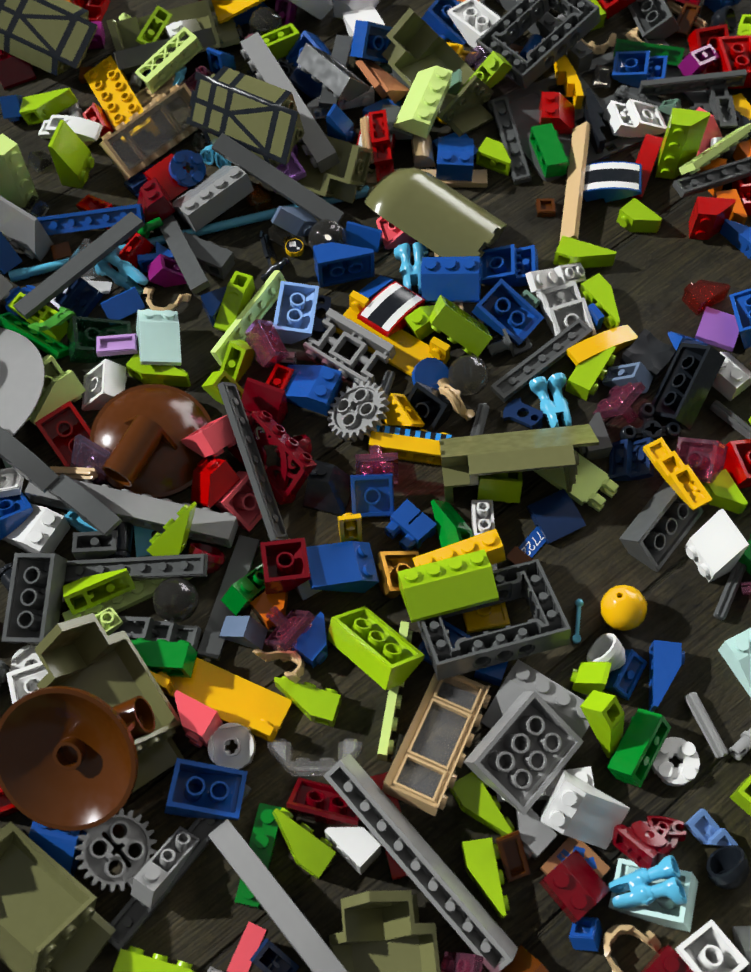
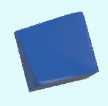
[569,917,603,952]

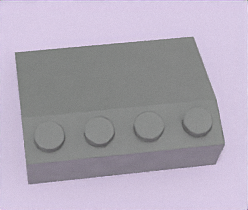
[172,165,254,232]
[0,196,54,261]
[481,659,590,770]
[464,691,584,815]

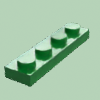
[613,39,685,66]
[0,312,71,359]
[234,803,282,909]

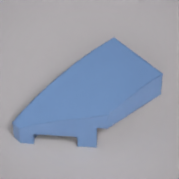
[684,809,738,846]

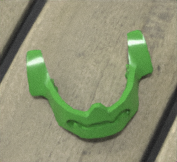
[28,307,76,332]

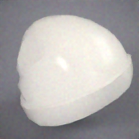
[587,633,626,672]

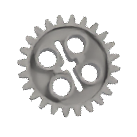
[327,381,390,442]
[75,808,157,892]

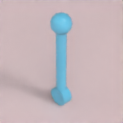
[572,599,584,644]

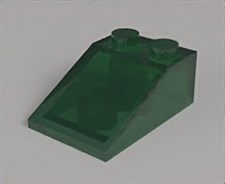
[67,316,134,363]

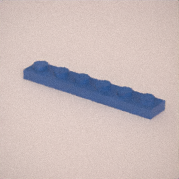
[37,204,145,236]

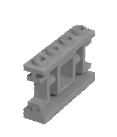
[303,308,396,386]

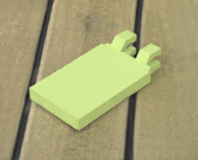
[533,450,619,512]

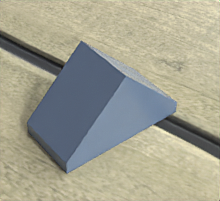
[219,616,268,650]

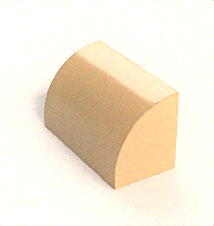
[411,134,435,168]

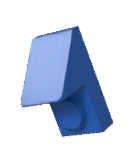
[137,242,175,273]

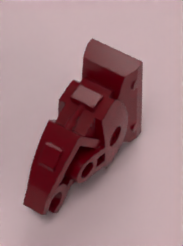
[612,816,687,869]

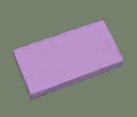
[96,333,138,357]

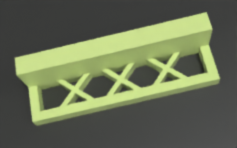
[135,27,203,94]

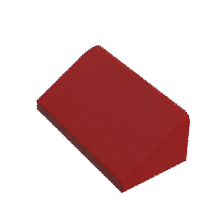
[82,103,114,137]
[118,233,154,268]
[266,363,294,390]

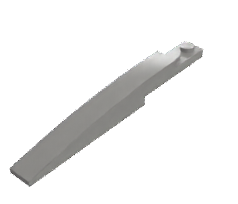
[208,819,347,972]

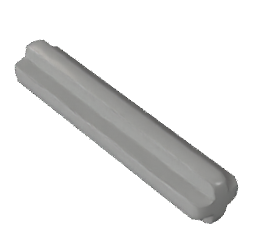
[684,692,728,759]

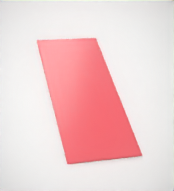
[227,922,266,972]

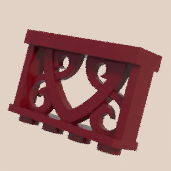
[228,410,317,505]

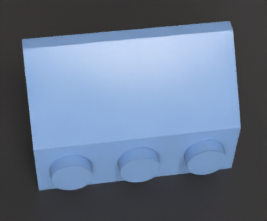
[272,281,319,344]

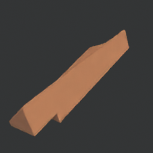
[355,58,409,104]

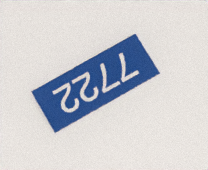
[518,525,546,558]

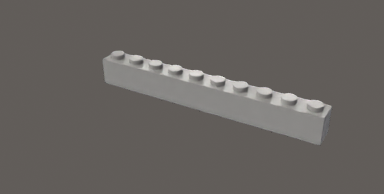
[240,32,340,173]
[25,476,239,548]
[324,753,518,972]

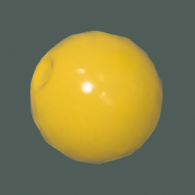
[601,585,647,631]

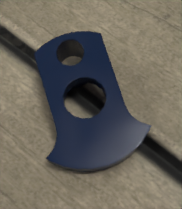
[312,295,331,333]
[503,397,544,430]

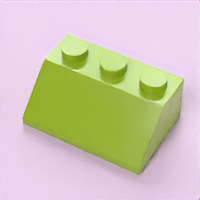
[429,295,492,357]

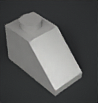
[516,808,558,860]

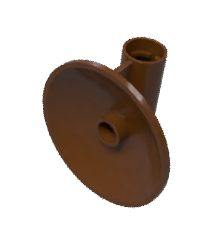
[90,384,213,499]
[0,686,155,831]

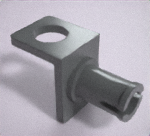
[487,328,533,357]

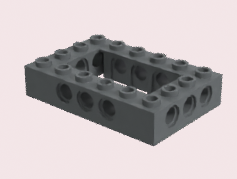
[476,0,600,90]
[417,559,571,680]

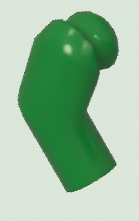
[138,217,163,239]

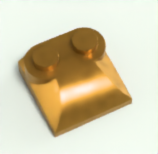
[375,551,419,598]

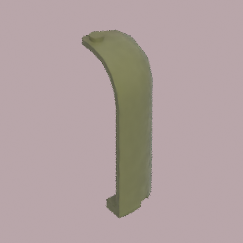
[364,168,507,259]

